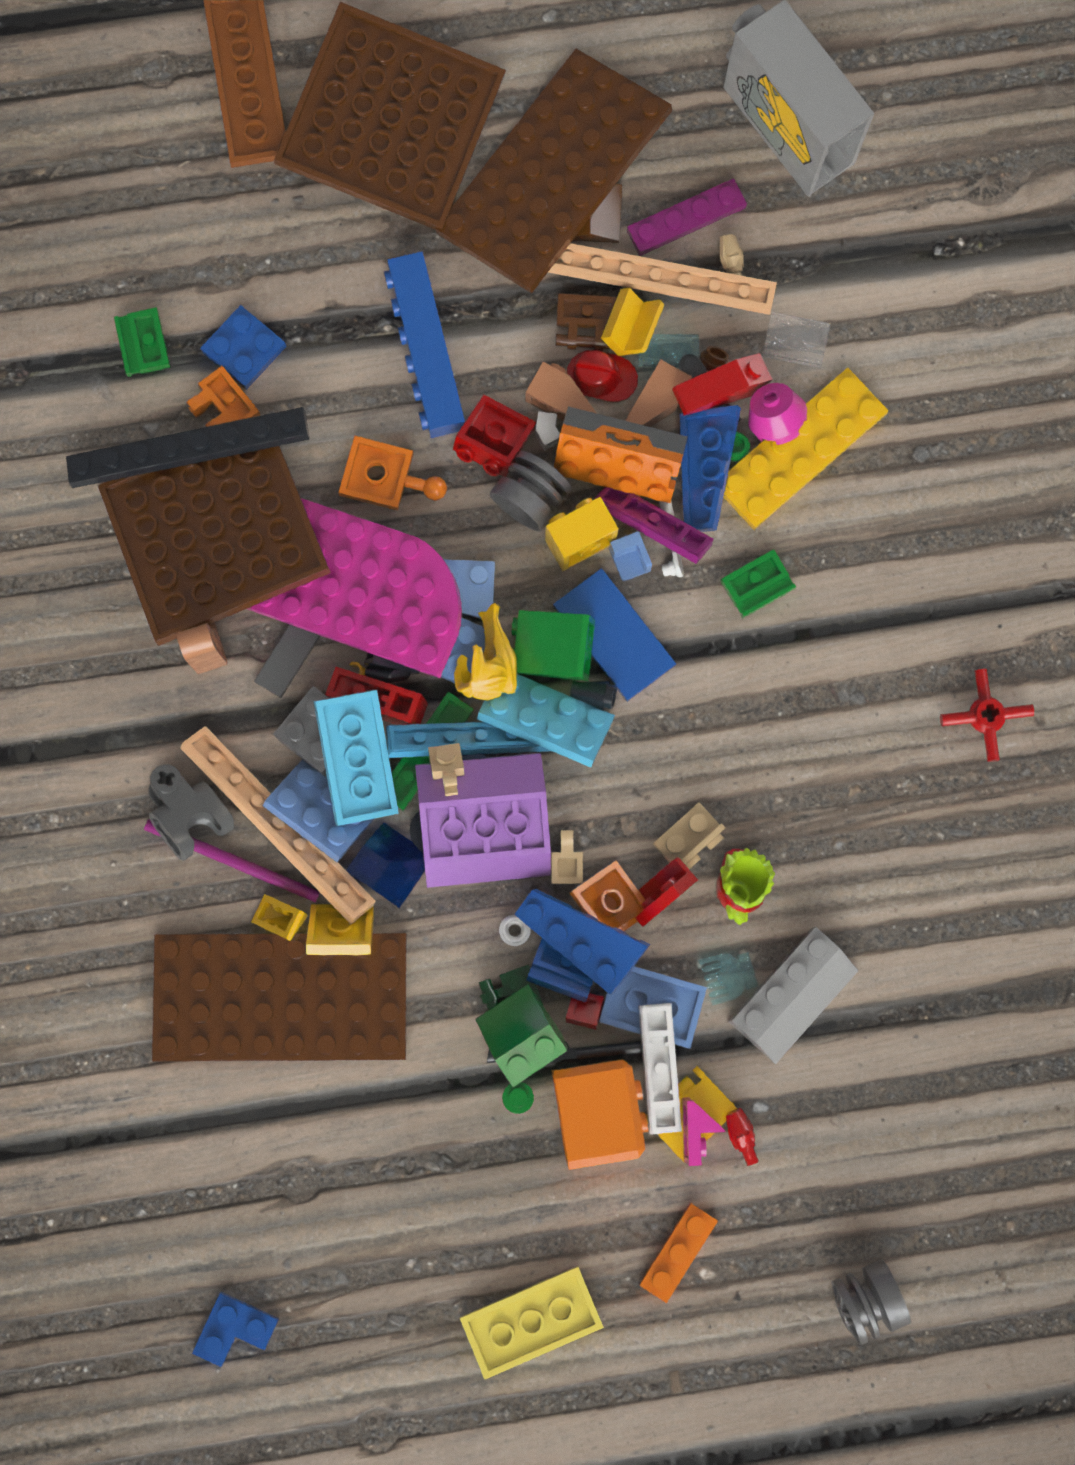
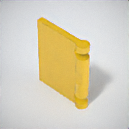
[646,1066,737,1163]

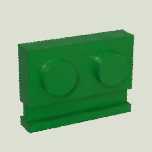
[114,307,171,377]
[720,549,796,619]

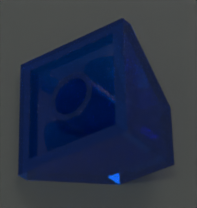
[346,822,425,909]

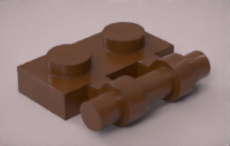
[555,294,617,351]

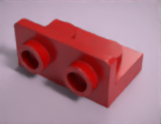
[635,857,698,927]

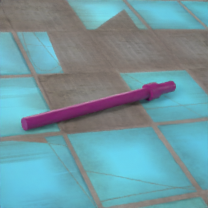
[144,819,320,903]

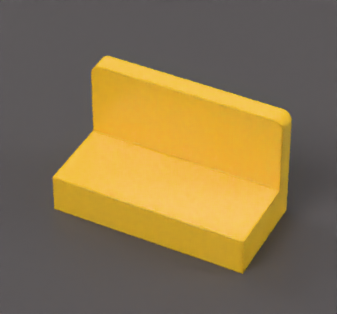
[601,288,664,356]

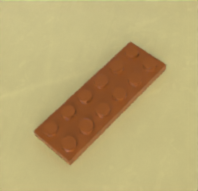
[203,0,286,168]

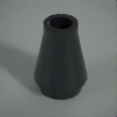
[570,681,617,711]

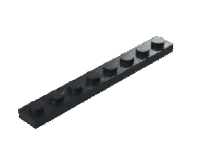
[66,407,310,488]

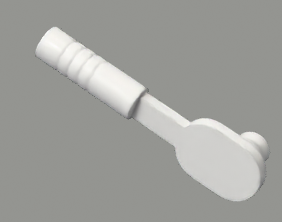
[659,501,684,578]

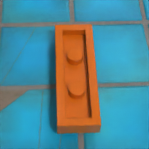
[639,1203,718,1303]

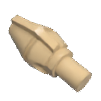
[720,234,744,276]

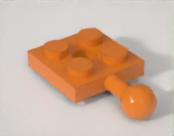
[338,435,447,511]

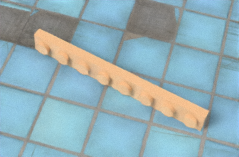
[548,243,777,315]
[181,726,376,924]

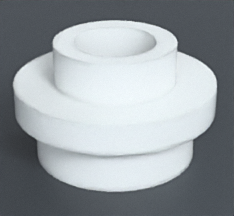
[499,915,530,946]

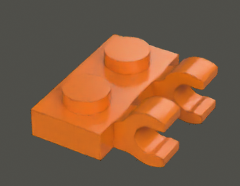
[186,366,260,427]

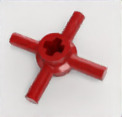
[940,669,1035,762]

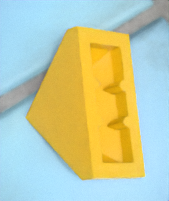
[251,894,308,941]

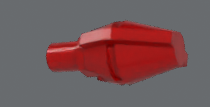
[726,1108,759,1166]

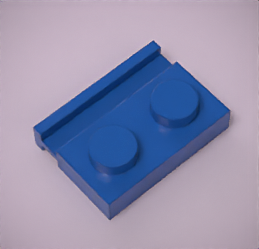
[526,938,593,1002]

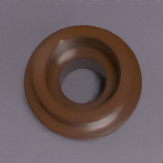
[699,346,729,371]

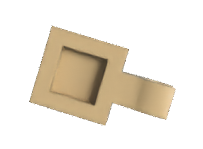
[428,743,464,796]
[551,830,583,884]

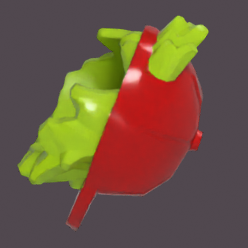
[716,848,775,925]

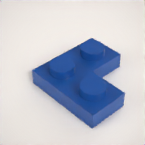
[192,1292,279,1367]

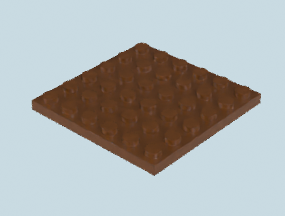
[274,1,506,230]
[98,414,331,646]

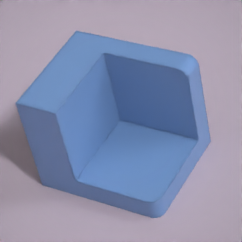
[609,531,652,581]

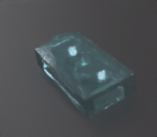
[638,334,699,367]

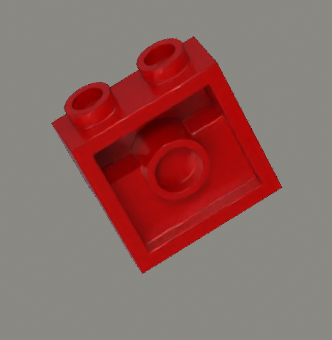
[452,394,537,477]

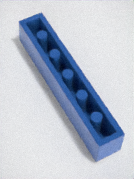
[384,251,465,438]

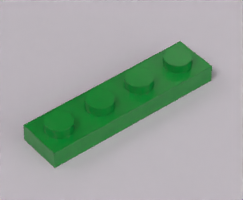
[392,692,474,812]

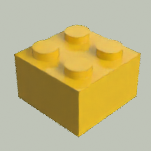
[545,497,619,571]

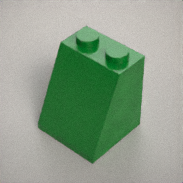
[511,610,595,681]
[475,984,567,1087]

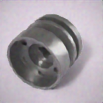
[490,451,572,532]
[831,1260,911,1345]

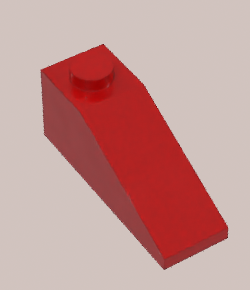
[672,353,773,416]
[325,667,428,725]

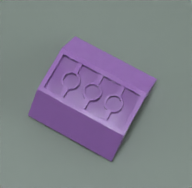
[415,753,551,888]

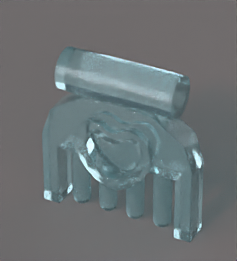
[699,952,758,1006]

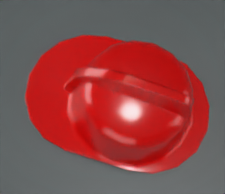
[567,350,638,402]

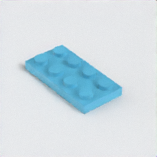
[477,674,615,767]
[313,690,399,826]

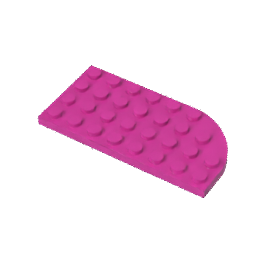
[247,498,462,678]

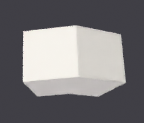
[535,411,560,451]

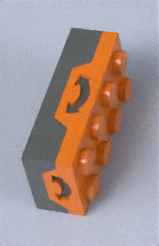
[554,406,688,503]

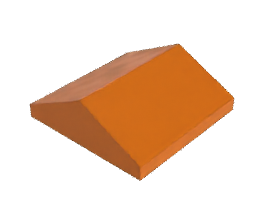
[570,860,645,932]

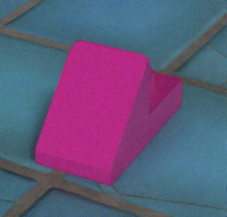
[682,1097,726,1166]

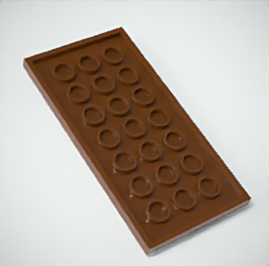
[435,48,672,294]
[152,933,407,1062]

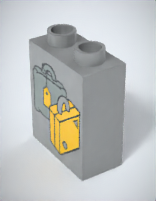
[723,0,874,196]

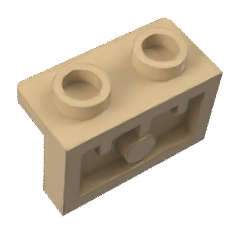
[653,802,726,869]

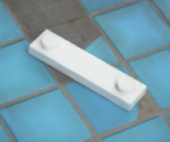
[638,1003,682,1134]

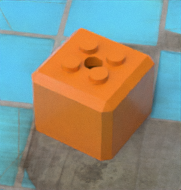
[552,1060,648,1170]

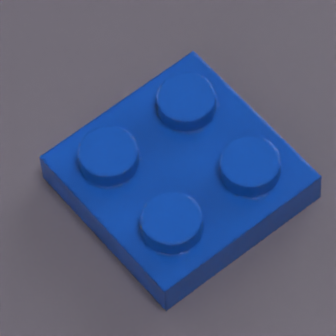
[200,305,287,390]

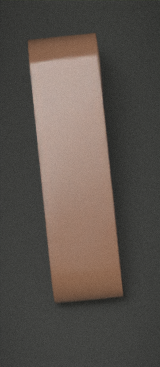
[176,622,228,674]

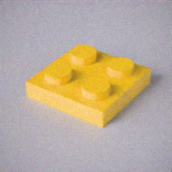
[306,904,374,955]

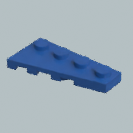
[680,405,741,532]
[514,889,651,995]

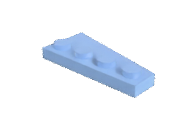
[444,559,495,619]

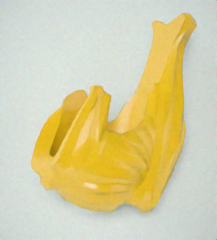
[454,603,517,701]

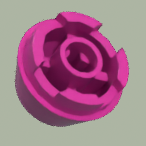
[748,383,807,445]

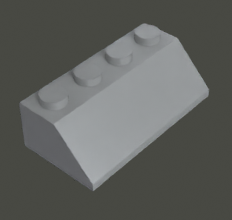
[728,927,858,1064]

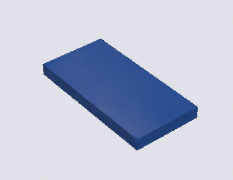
[553,568,676,702]

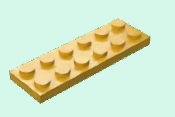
[724,367,888,530]

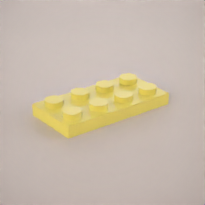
[460,1266,604,1380]

